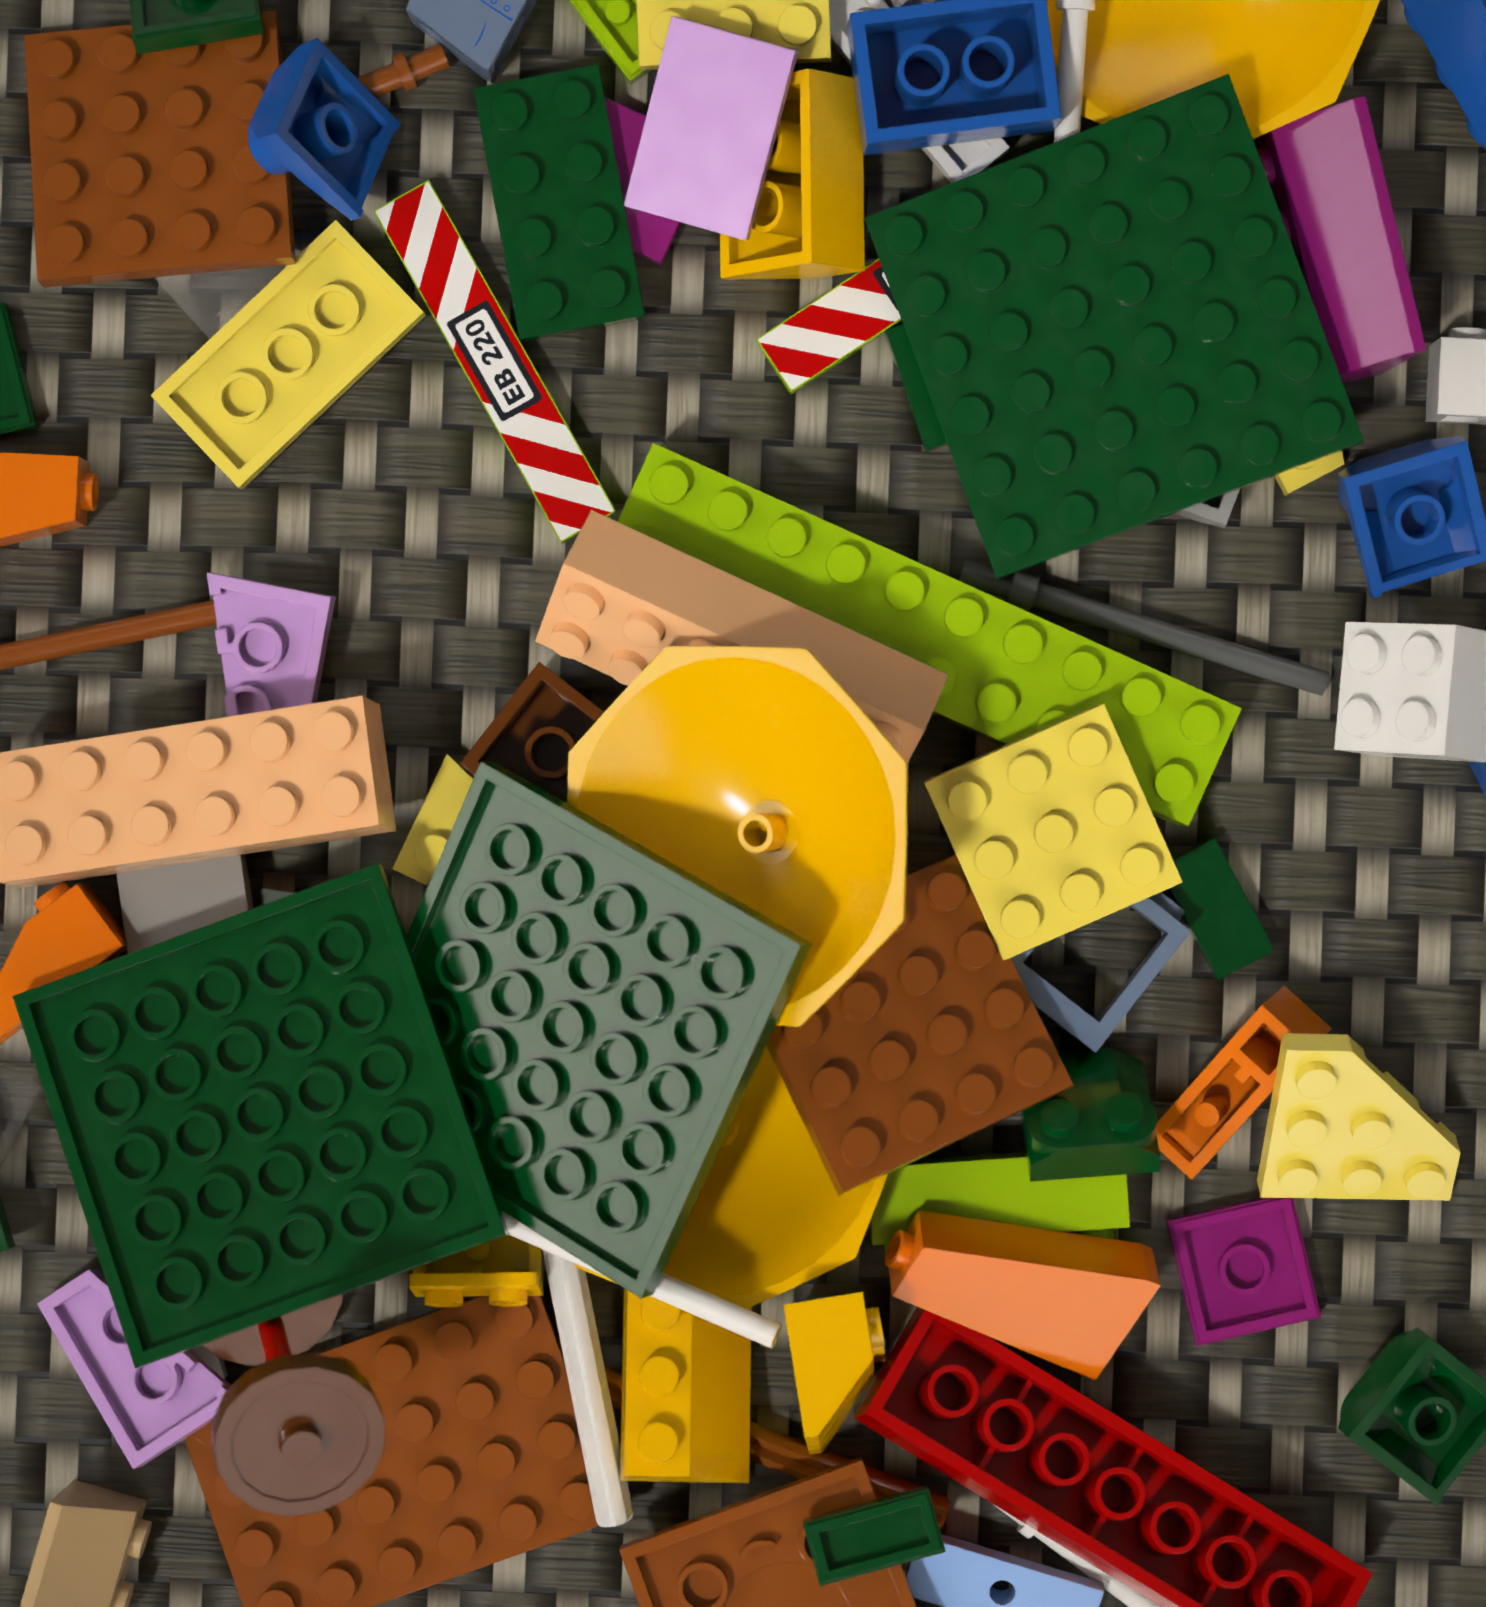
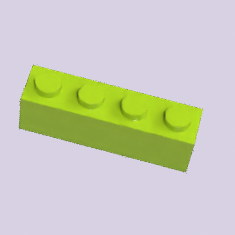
[869,1151,1130,1254]

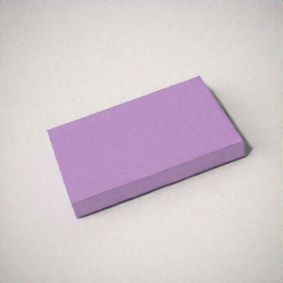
[624,16,799,241]

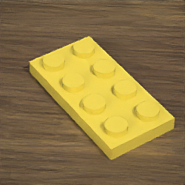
[151,220,426,490]

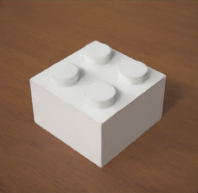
[1334,622,1486,762]

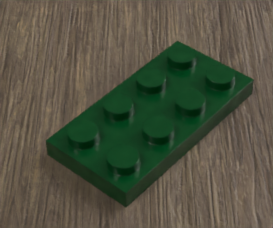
[473,64,646,342]

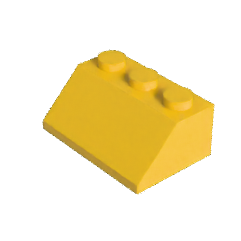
[720,69,865,280]
[620,1288,752,1483]
[784,1292,885,1455]

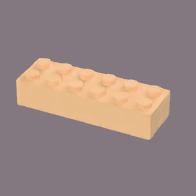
[535,510,948,763]
[0,696,396,888]

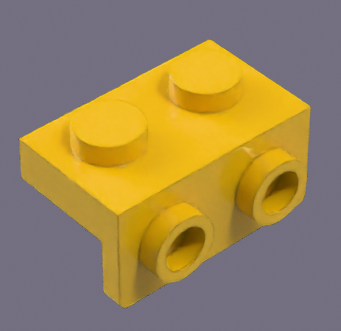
[409,1235,544,1307]

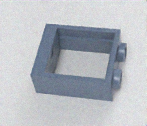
[1011,892,1191,1053]

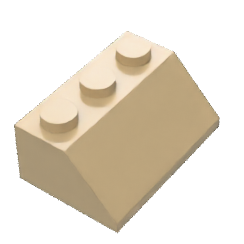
[20,1479,152,1607]

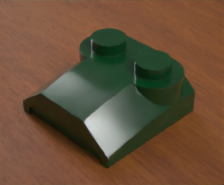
[1021,1048,1160,1182]
[1338,1327,1486,1506]

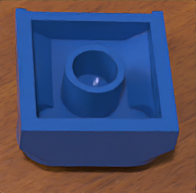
[248,38,401,220]
[1337,436,1486,598]

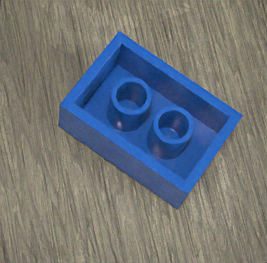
[847,0,1062,156]

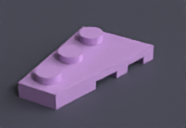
[207,572,336,717]
[37,1268,231,1469]

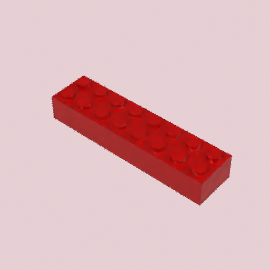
[853,1307,1373,1607]

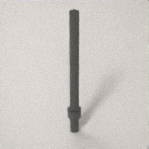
[958,560,1330,696]

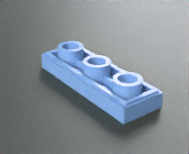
[905,1534,1104,1607]

